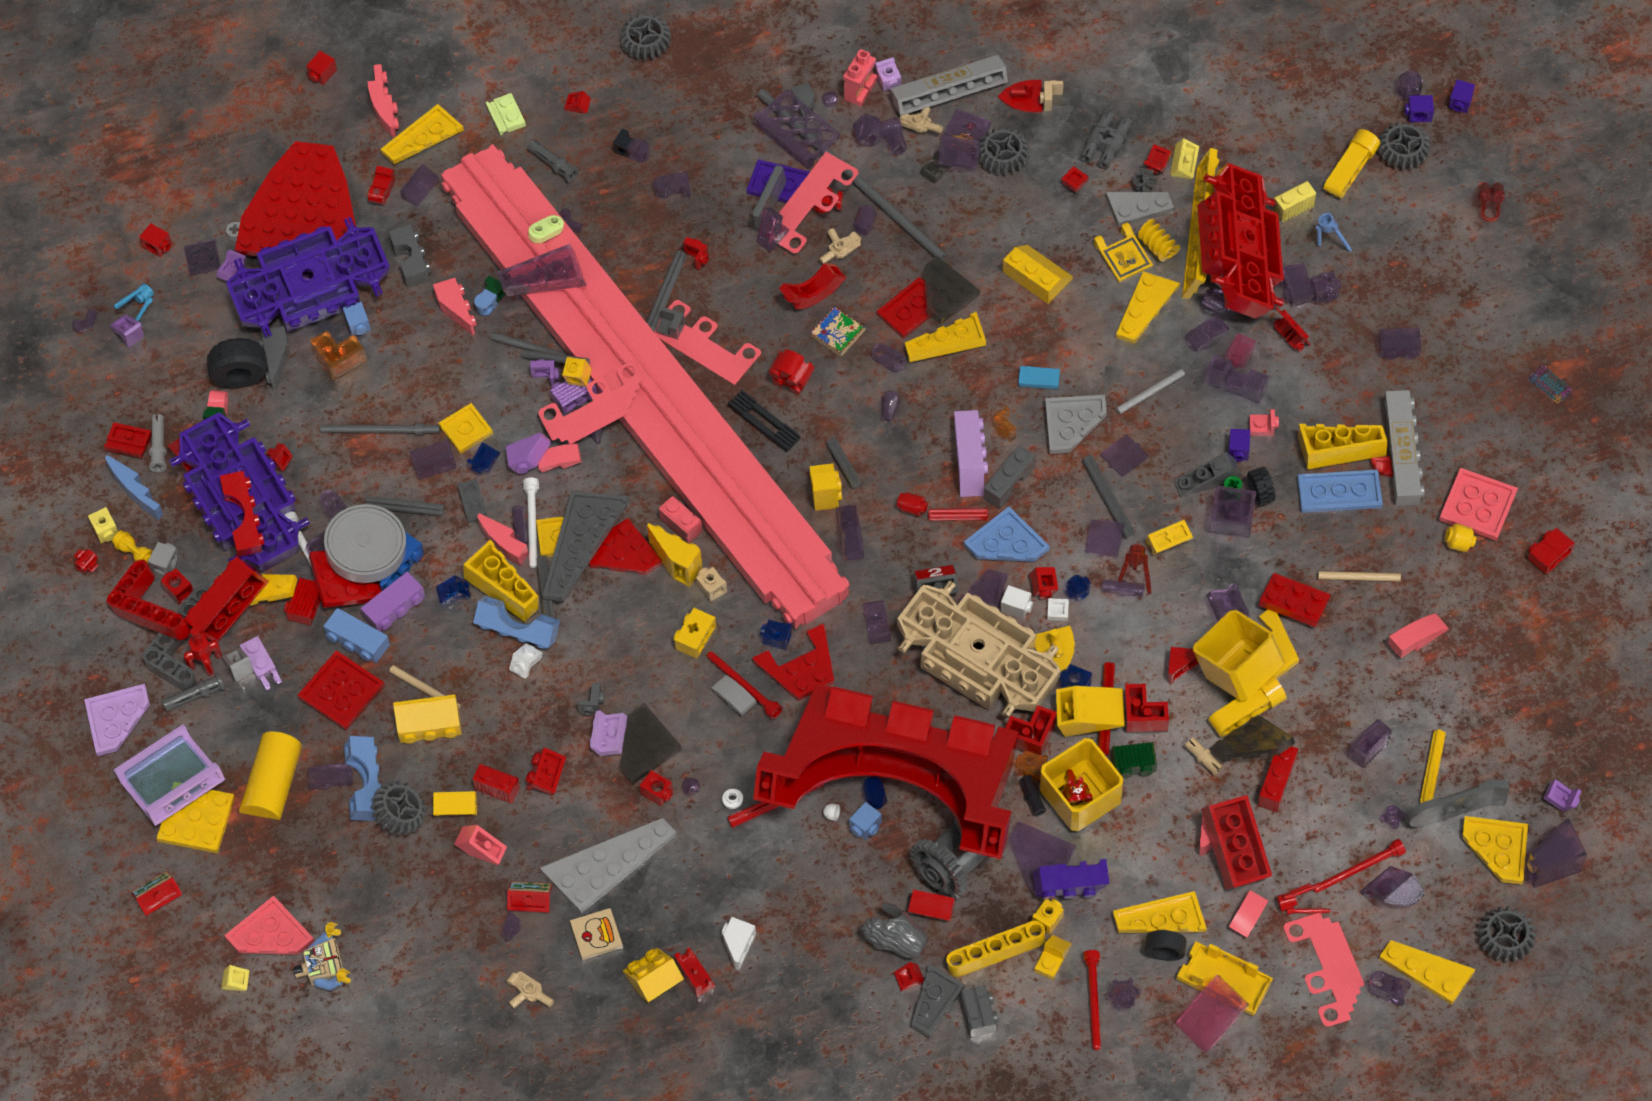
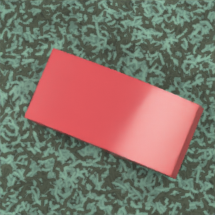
[538,444,581,473]
[1229,890,1268,937]

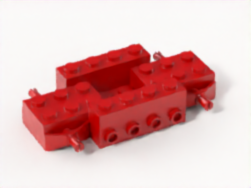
[1197,163,1284,319]

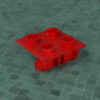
[1273,307,1311,352]

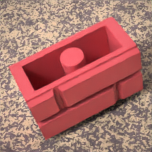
[659,496,703,543]

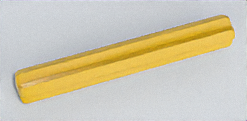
[1420,729,1446,803]

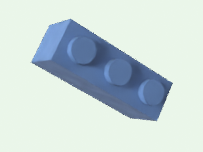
[323,608,390,663]

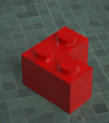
[1124,683,1169,732]
[1005,705,1057,757]

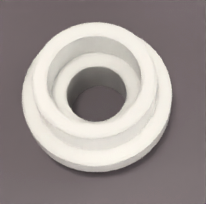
[722,789,743,809]

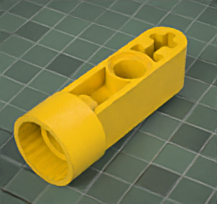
[1323,129,1381,199]
[1208,676,1287,737]

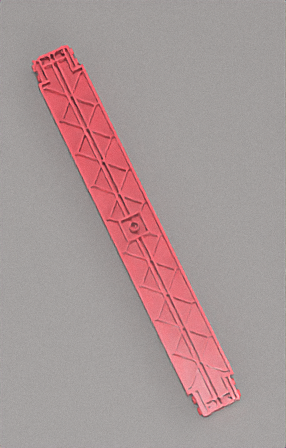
[441,144,850,629]

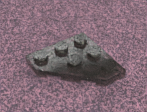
[923,257,981,324]
[619,703,682,785]
[1209,715,1295,762]

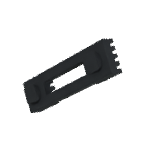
[728,390,800,452]

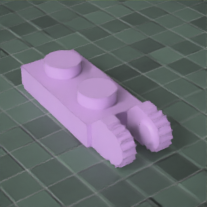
[240,636,282,690]

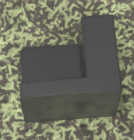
[656,307,685,340]

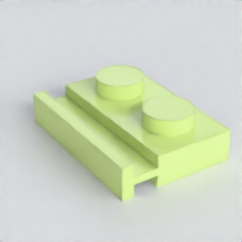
[486,93,526,135]

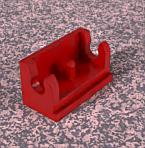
[908,889,955,922]
[674,948,715,997]

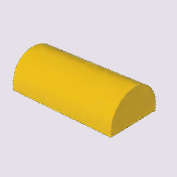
[239,731,302,820]

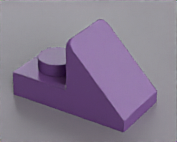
[109,315,144,348]

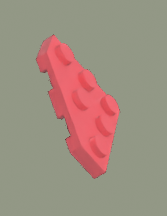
[224,895,314,955]

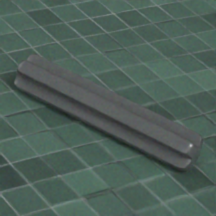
[827,438,861,489]

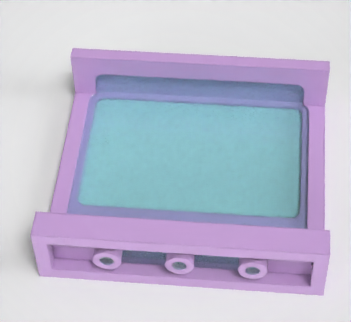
[114,724,225,826]

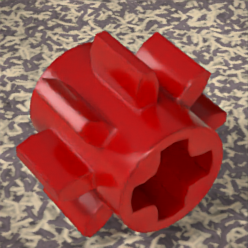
[73,549,98,574]

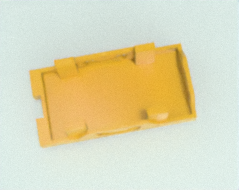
[1176,941,1273,1016]

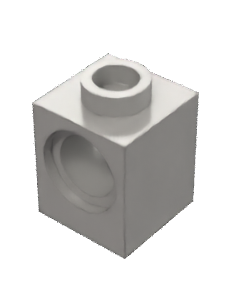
[148,542,179,576]

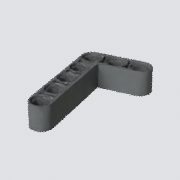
[143,586,209,691]

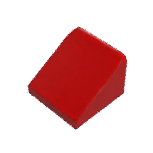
[564,91,591,114]
[894,962,925,991]

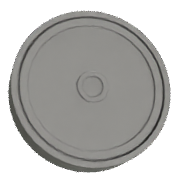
[324,504,406,583]

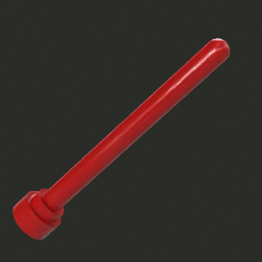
[707,651,783,719]
[1313,839,1406,893]
[1083,950,1101,1051]

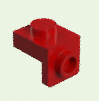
[1143,144,1172,174]
[683,237,709,270]

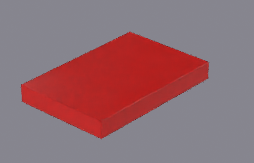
[876,277,946,339]

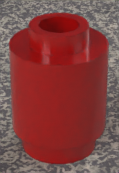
[897,492,928,516]

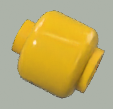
[1444,523,1476,552]

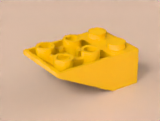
[647,523,703,587]
[1056,686,1125,737]

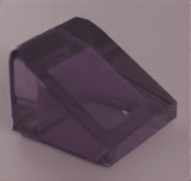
[503,911,522,942]

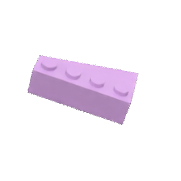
[954,410,988,497]

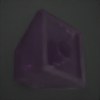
[1360,866,1425,907]

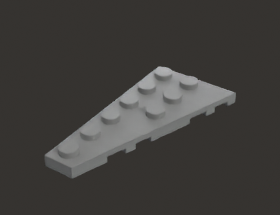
[540,818,677,914]

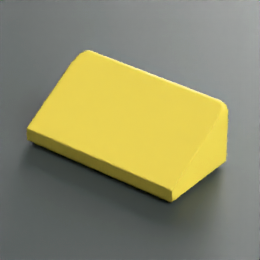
[1170,138,1199,179]

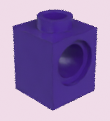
[1449,80,1475,113]
[1405,95,1434,123]
[1229,428,1250,461]

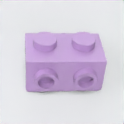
[590,710,628,756]

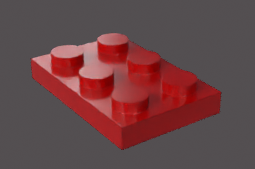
[1258,573,1331,627]

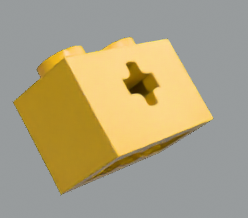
[673,608,717,659]

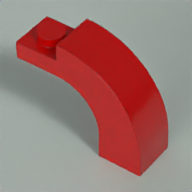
[779,263,847,309]

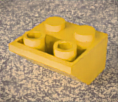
[622,948,684,1002]

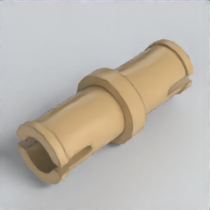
[1185,737,1223,775]

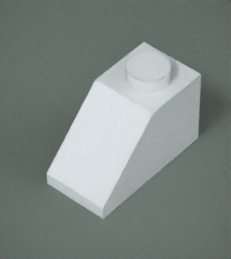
[722,917,756,970]

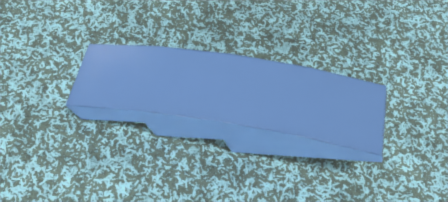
[105,455,163,520]

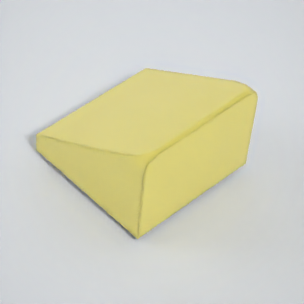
[221,965,250,991]

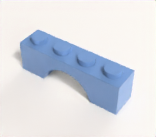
[473,595,560,649]
[344,736,381,821]

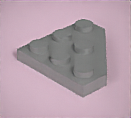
[1045,395,1107,454]

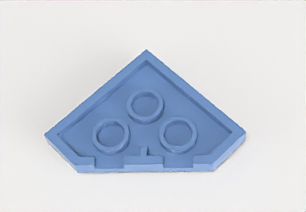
[964,507,1050,562]

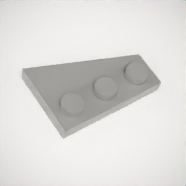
[1106,192,1174,227]

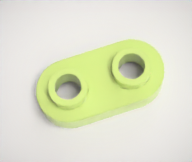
[528,215,564,243]

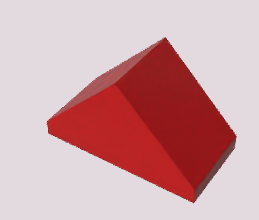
[1168,647,1199,684]

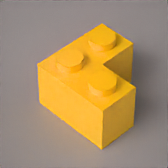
[809,463,842,511]

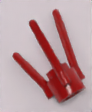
[1277,883,1331,915]

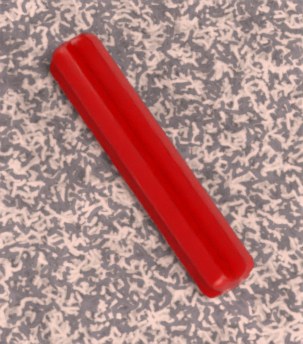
[928,508,988,521]

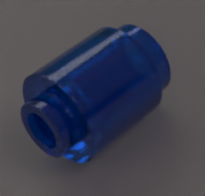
[863,777,887,809]

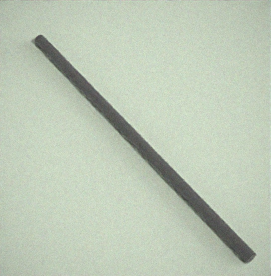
[757,89,946,261]

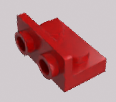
[525,747,566,795]

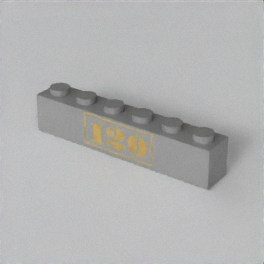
[890,55,1008,116]
[1384,390,1424,506]

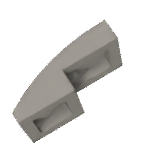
[711,675,757,715]

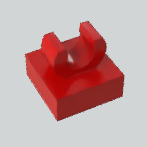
[265,443,293,472]

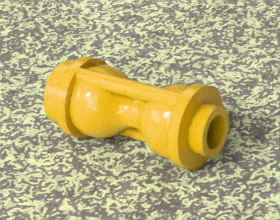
[112,530,153,565]

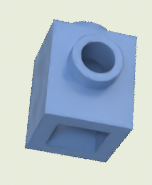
[849,802,882,840]

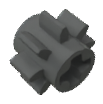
[1133,168,1157,192]

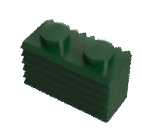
[1111,742,1157,778]

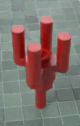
[184,627,222,676]

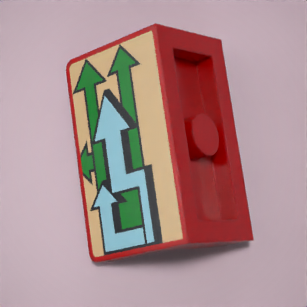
[131,871,182,916]
[507,881,552,913]

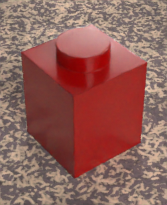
[306,51,337,85]

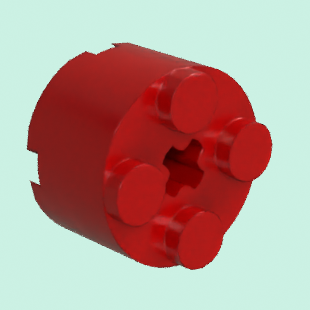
[768,349,815,394]

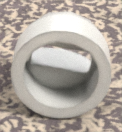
[823,804,840,821]

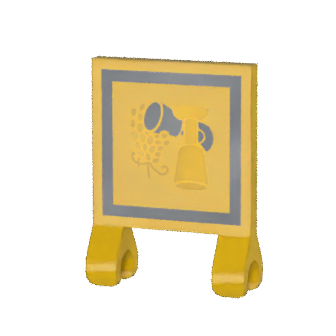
[1094,223,1153,282]

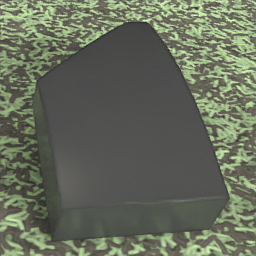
[790,82,815,119]

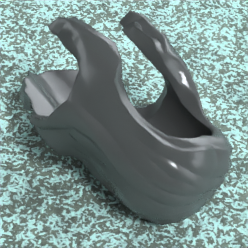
[861,903,927,958]

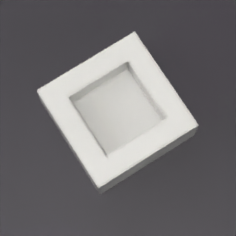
[1047,598,1069,621]

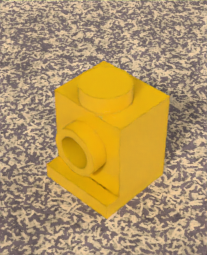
[1032,899,1064,936]

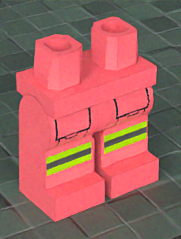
[843,49,878,107]

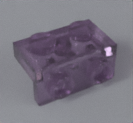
[1206,583,1250,622]

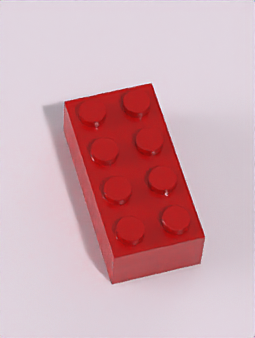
[184,556,269,642]
[1201,795,1272,890]

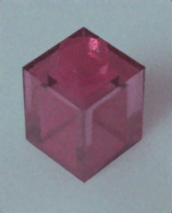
[1226,333,1256,369]

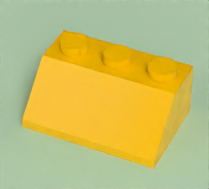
[1003,245,1073,304]
[393,694,462,744]

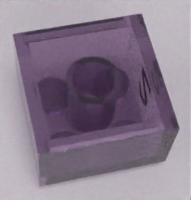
[1210,486,1256,538]

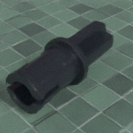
[1020,775,1046,816]

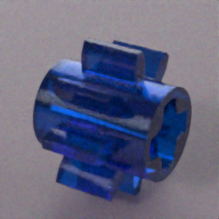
[1066,575,1092,600]

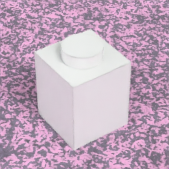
[1001,585,1034,619]

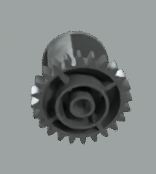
[910,818,989,899]

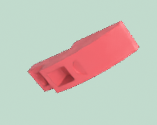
[367,64,399,137]

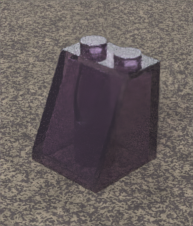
[1525,818,1587,888]

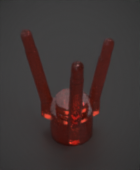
[1117,544,1152,594]

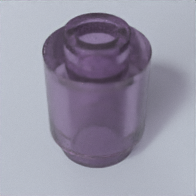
[854,205,877,235]

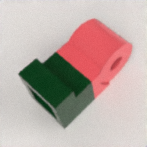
[203,390,228,420]

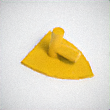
[1035,626,1075,672]

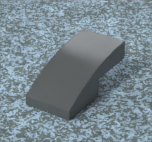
[457,479,487,522]

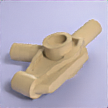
[898,107,943,133]
[819,229,861,265]
[506,971,554,1009]

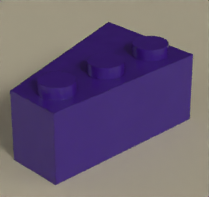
[1033,859,1110,900]

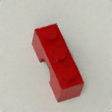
[1258,742,1299,813]

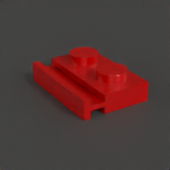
[104,422,152,459]

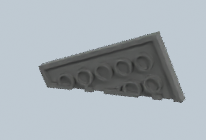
[542,491,630,601]

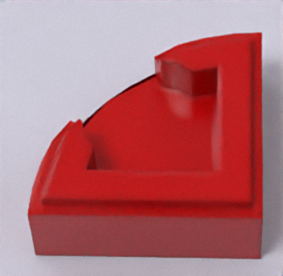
[1370,456,1393,477]

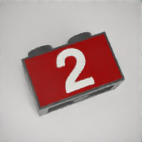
[913,564,959,594]

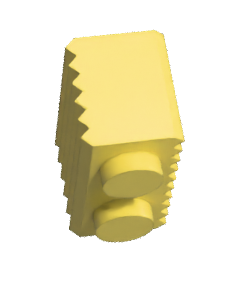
[1272,181,1316,222]

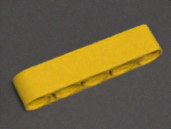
[946,920,1046,977]

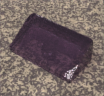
[400,164,440,207]

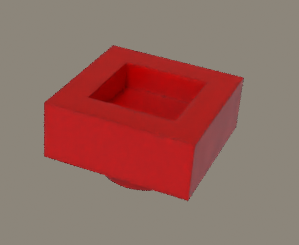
[1061,166,1089,193]

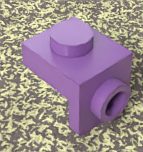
[216,249,246,281]
[530,359,559,387]
[1543,779,1581,812]

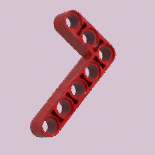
[107,559,191,640]

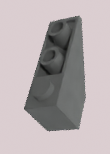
[259,326,290,390]
[1174,452,1242,497]

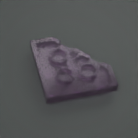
[1010,821,1076,901]

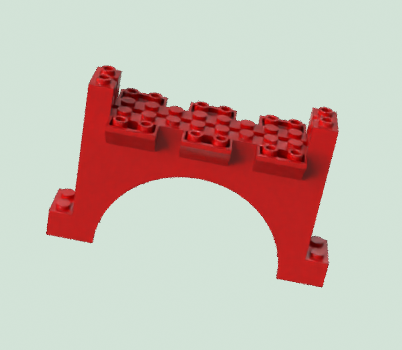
[753,684,1019,859]

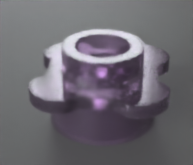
[1381,805,1406,829]

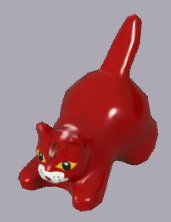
[1062,769,1093,806]

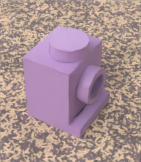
[875,57,901,91]

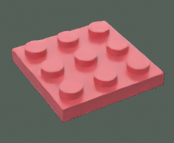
[1439,468,1518,541]

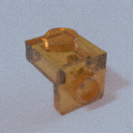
[993,406,1017,442]

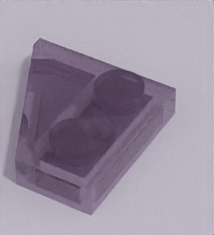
[959,569,1008,609]

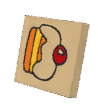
[570,908,623,961]

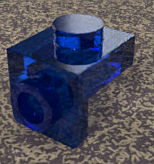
[467,442,501,474]
[436,575,471,606]

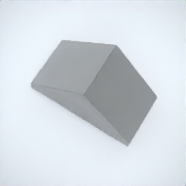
[222,648,254,682]

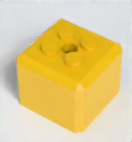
[1193,610,1284,701]
[1040,738,1123,831]

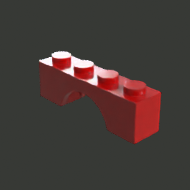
[220,471,264,557]

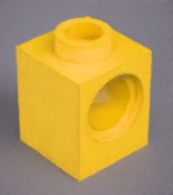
[562,357,592,387]

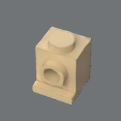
[696,567,727,602]

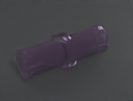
[512,505,529,546]
[1102,579,1145,597]

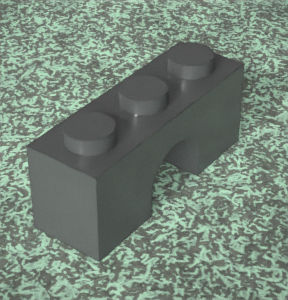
[388,224,431,288]
[984,445,1036,510]

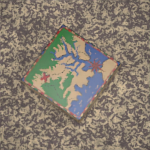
[810,306,865,357]

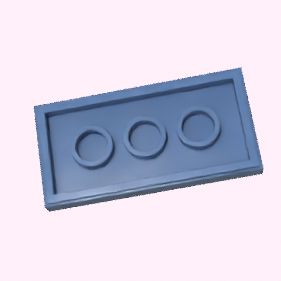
[1297,469,1383,513]

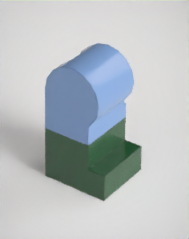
[474,275,507,316]

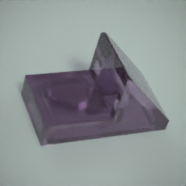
[756,207,789,251]

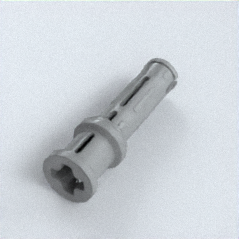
[149,414,167,472]

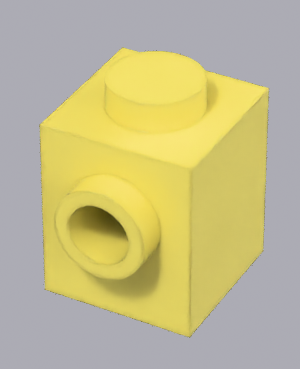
[88,507,118,544]

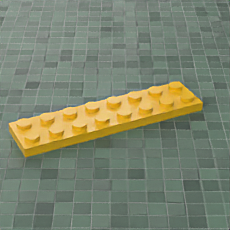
[1182,148,1219,299]

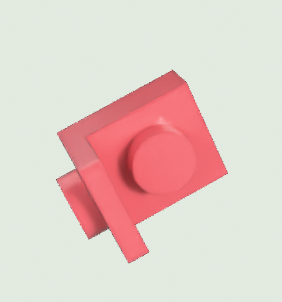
[1249,409,1279,436]

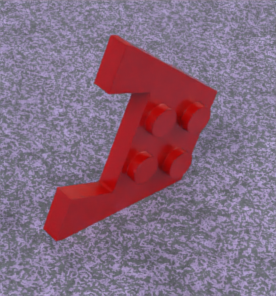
[752,624,835,701]

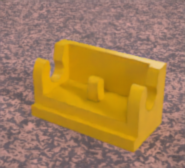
[1145,520,1193,556]
[433,791,477,816]

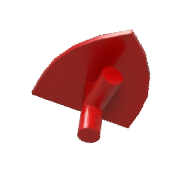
[998,80,1042,113]

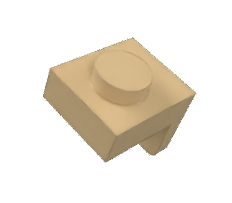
[1040,80,1063,111]

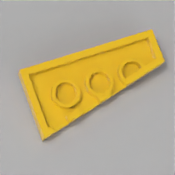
[1116,271,1180,344]
[905,312,986,362]

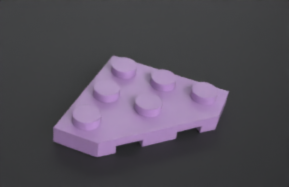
[84,684,150,756]

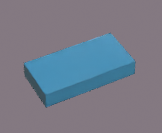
[1019,366,1060,389]

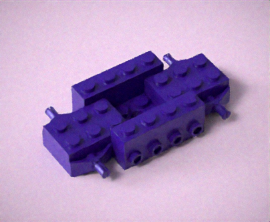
[226,217,390,339]
[168,413,310,572]

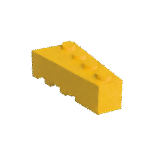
[1298,424,1387,469]
[463,539,538,622]

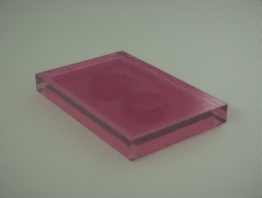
[1175,975,1249,1052]

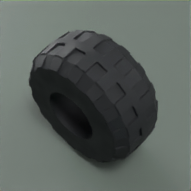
[207,338,267,389]

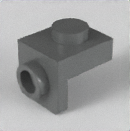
[577,683,605,716]

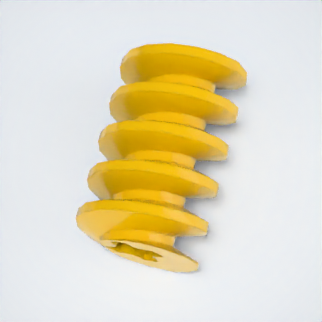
[1138,219,1180,262]

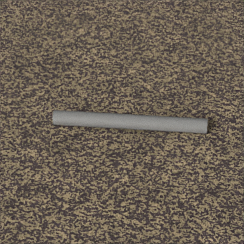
[1116,369,1185,415]

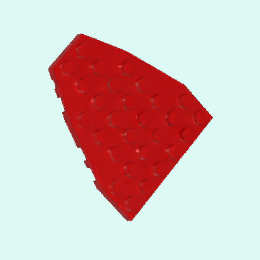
[235,141,356,256]

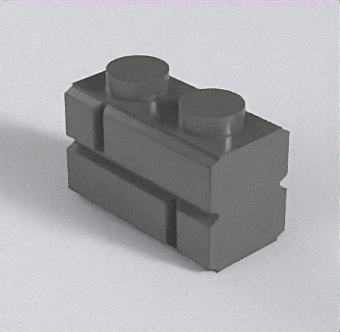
[961,985,999,1037]

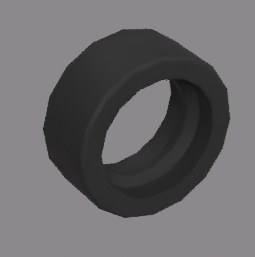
[1145,930,1187,961]

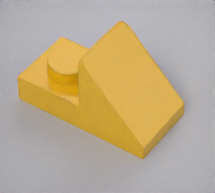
[1034,935,1072,980]

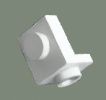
[509,644,543,678]

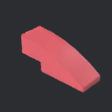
[477,513,528,566]
[1388,613,1448,658]

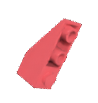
[433,278,477,335]

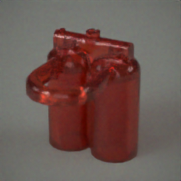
[1477,182,1506,222]

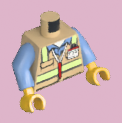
[293,922,351,991]

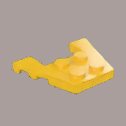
[1258,609,1299,679]

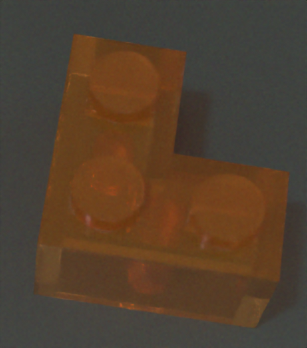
[310,331,367,380]

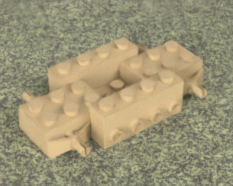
[897,581,1061,718]

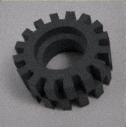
[1247,466,1276,506]

